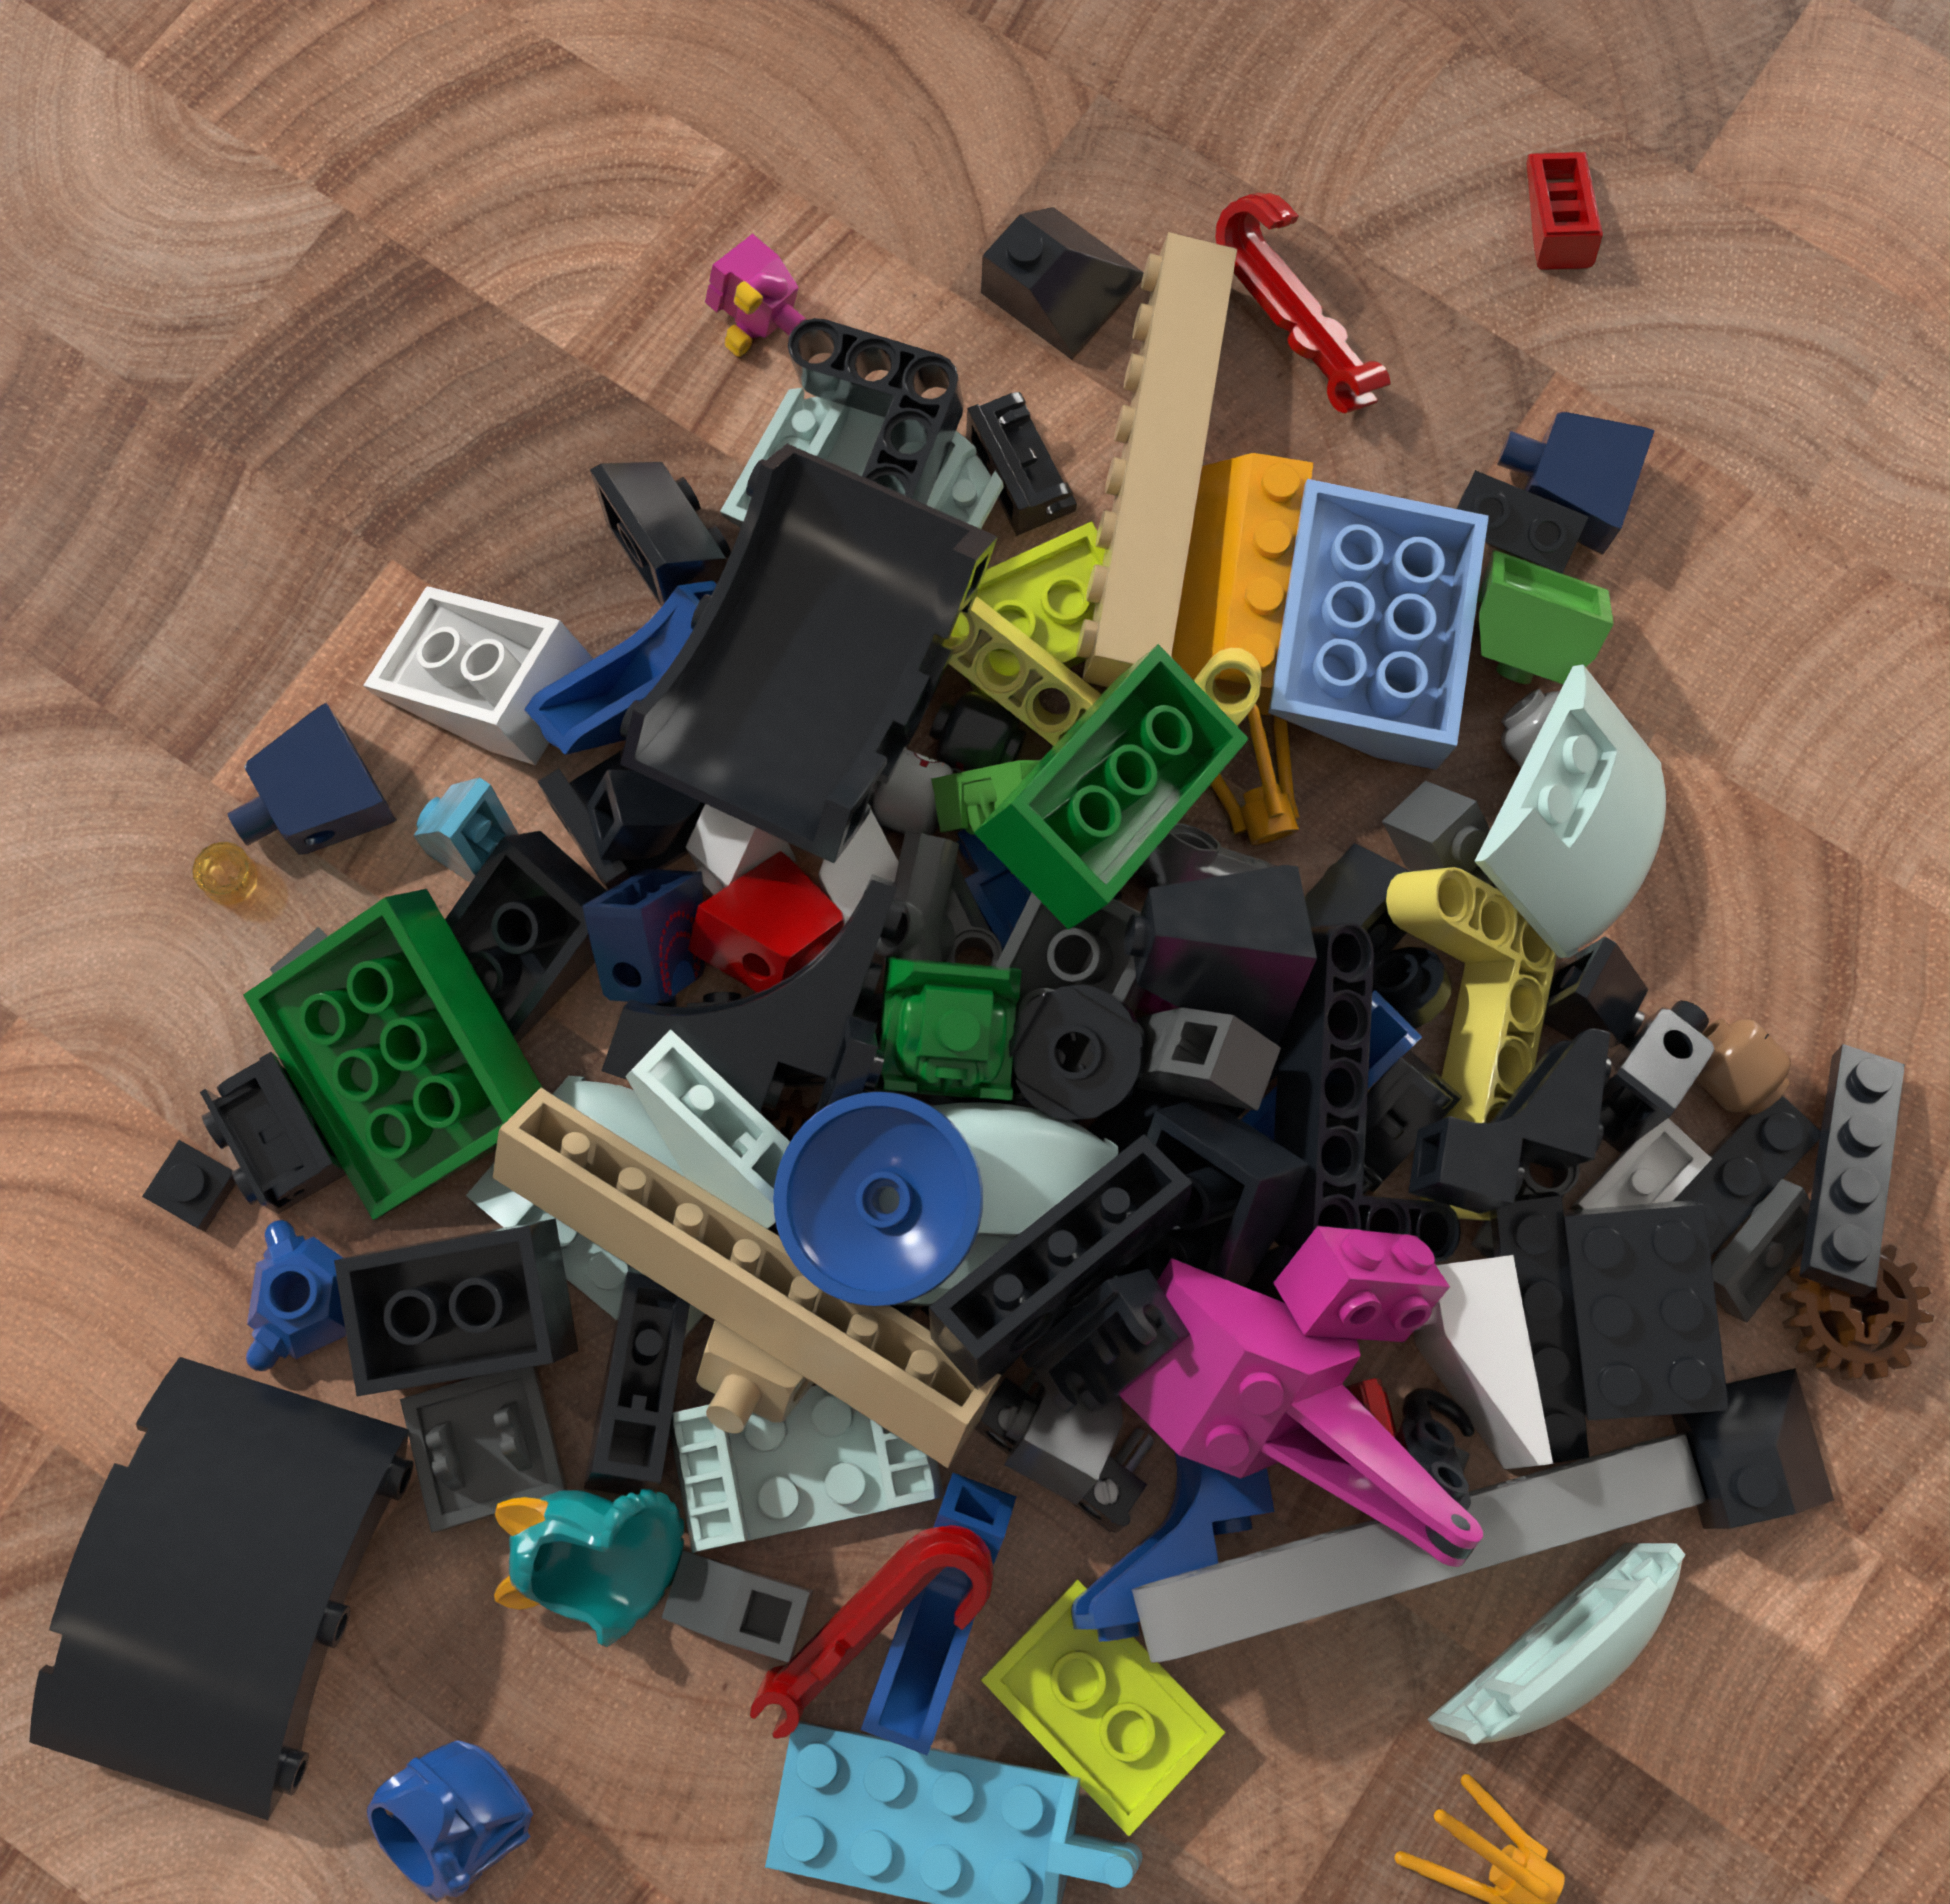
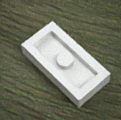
[1571,1118,1712,1210]

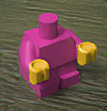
[705,233,807,357]

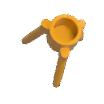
[1211,704,1300,845]
[1394,1774,1565,1904]

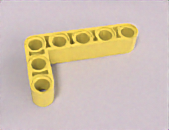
[943,596,1262,746]
[1386,867,1557,1221]

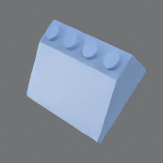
[1268,479,1488,770]

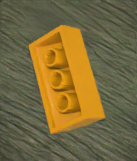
[1171,453,1314,716]

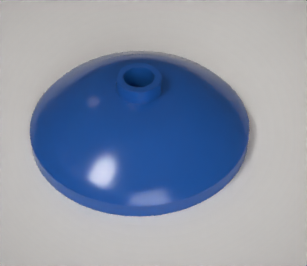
[773,1092,983,1306]

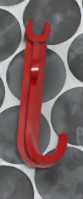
[1215,192,1391,413]
[750,1525,994,1739]

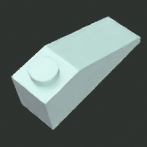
[625,1029,790,1229]

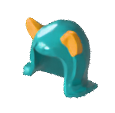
[494,1489,685,1647]

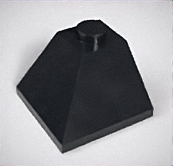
[981,207,1144,360]
[1671,1368,1834,1529]

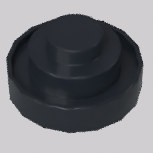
[1372,946,1452,1029]

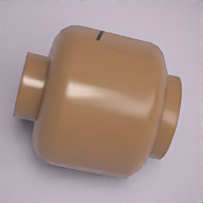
[1696,1019,1791,1115]

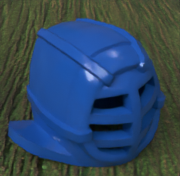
[367,1740,533,1903]

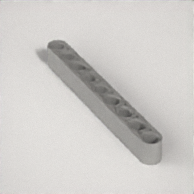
[1132,1433,1707,1663]

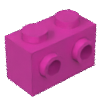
[1274,1226,1450,1342]

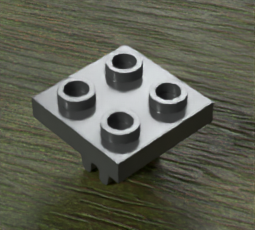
[400,1366,568,1533]

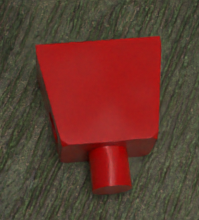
[688,851,845,992]

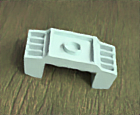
[670,1385,944,1553]

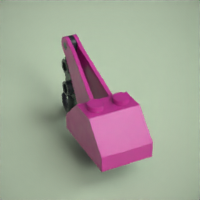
[1119,1258,1483,1567]

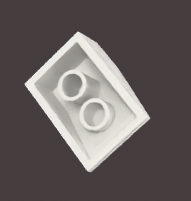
[363,586,594,765]
[1413,1255,1553,1469]

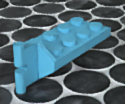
[765,1721,1143,1904]

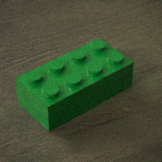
[974,644,1249,930]

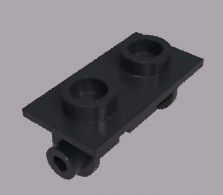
[1456,470,1588,574]

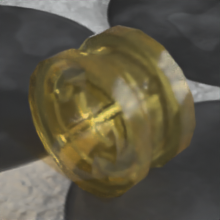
[192,841,258,905]

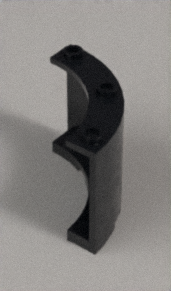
[620,443,998,863]
[29,1357,414,1820]

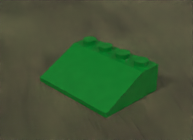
[243,888,543,1220]

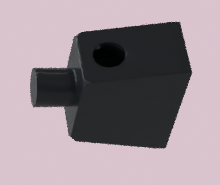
[1600,1000,1715,1153]

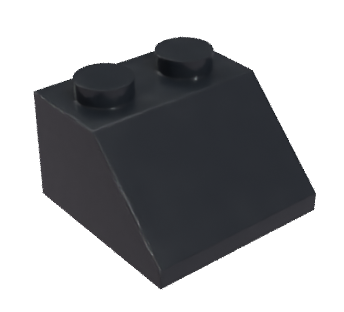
[590,462,731,607]

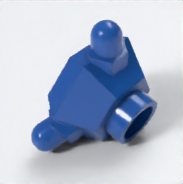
[246,1220,346,1372]

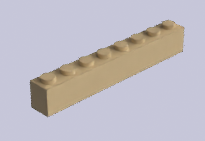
[1076,232,1237,687]
[493,1088,1001,1468]

